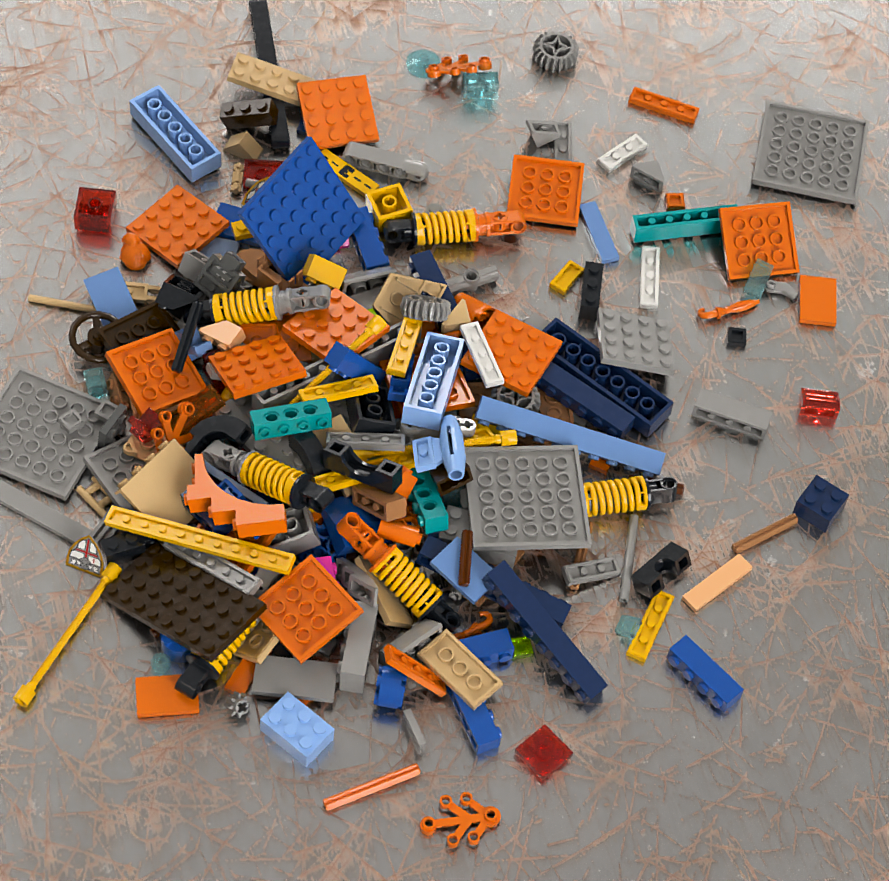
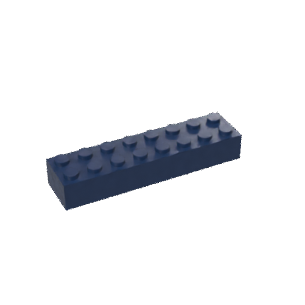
[542,318,674,438]

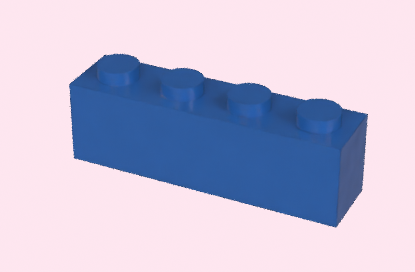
[351,206,390,271]
[324,341,387,386]
[459,628,515,666]
[667,635,744,712]
[445,684,502,755]

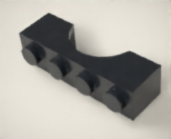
[323,438,402,494]

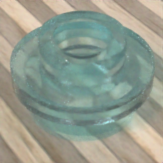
[151,653,171,673]

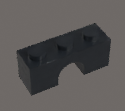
[578,261,604,321]
[631,542,692,599]

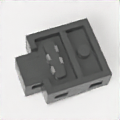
[193,252,246,301]

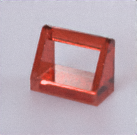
[799,387,840,419]

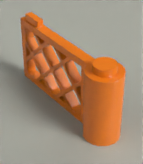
[377,499,423,548]

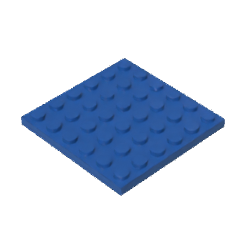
[237,136,366,285]

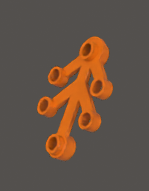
[425,54,492,78]
[150,401,195,452]
[420,792,501,848]

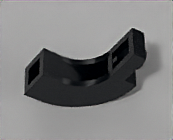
[185,415,252,461]
[288,431,332,477]

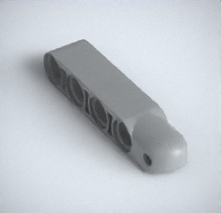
[341,142,429,182]

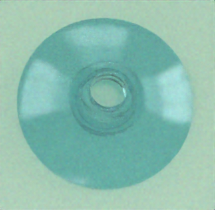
[406,50,440,77]

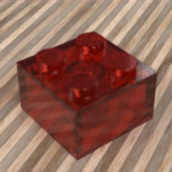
[74,187,117,233]

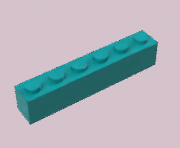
[630,204,738,243]

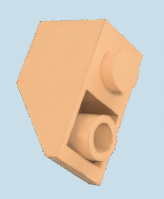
[199,320,246,352]

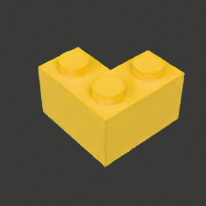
[303,254,347,290]

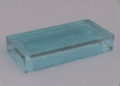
[742,258,774,299]

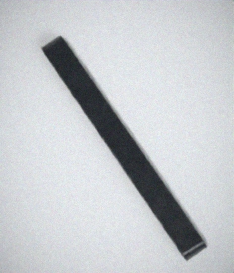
[249,0,290,149]

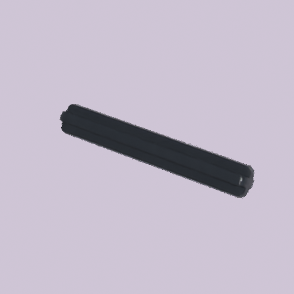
[171,301,203,373]

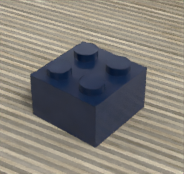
[793,475,849,533]

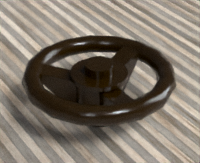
[68,311,118,364]

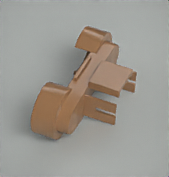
[237,248,309,291]

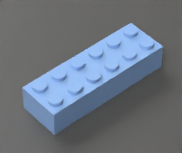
[129,85,221,183]
[401,331,464,431]

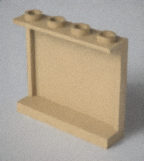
[115,438,195,545]

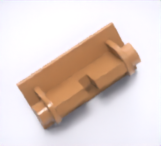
[106,371,131,410]

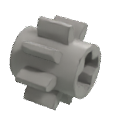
[224,691,251,718]

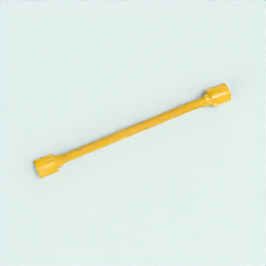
[289,314,387,404]
[353,429,517,462]
[13,562,122,707]

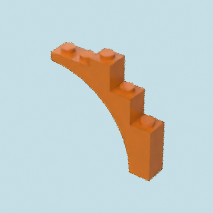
[184,453,287,538]

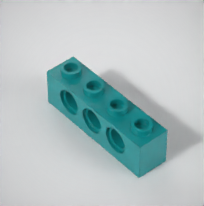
[249,398,332,441]
[407,468,449,534]

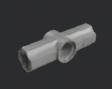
[445,264,499,295]

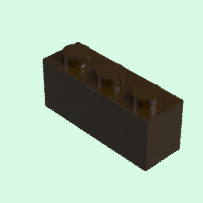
[219,98,279,130]

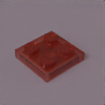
[515,724,573,780]

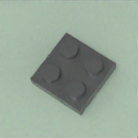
[98,403,128,450]

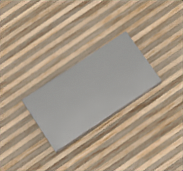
[252,656,338,703]

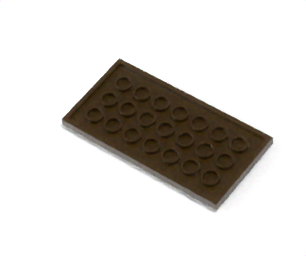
[100,543,267,663]

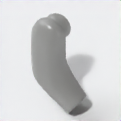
[764,280,799,301]

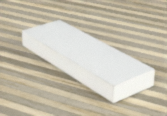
[597,134,648,173]

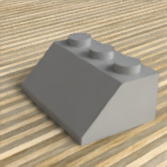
[339,266,397,296]
[378,618,443,666]

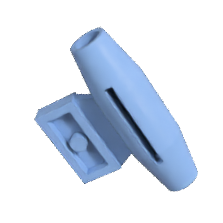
[412,415,466,481]

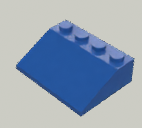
[321,495,412,556]

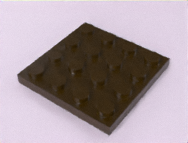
[96,302,201,364]

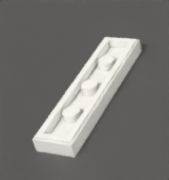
[639,246,660,310]
[460,321,504,388]

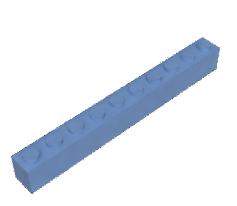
[474,396,666,478]

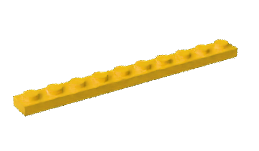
[314,426,496,492]
[104,505,296,575]

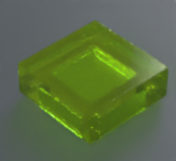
[511,636,534,660]

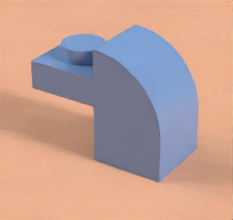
[175,327,213,361]

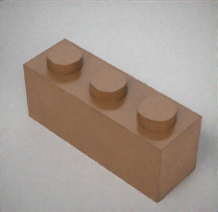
[352,483,407,522]

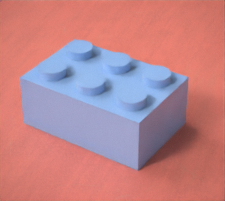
[260,692,334,768]

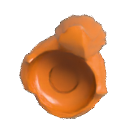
[119,232,151,271]

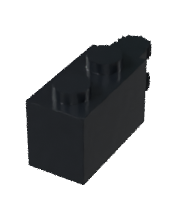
[100,532,157,566]

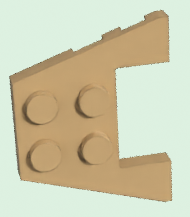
[372,273,448,327]

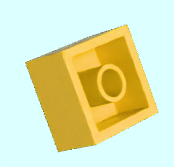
[365,183,413,233]

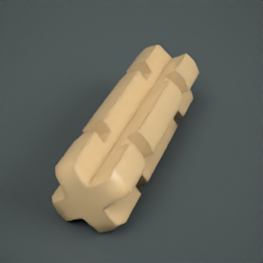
[231,162,244,195]

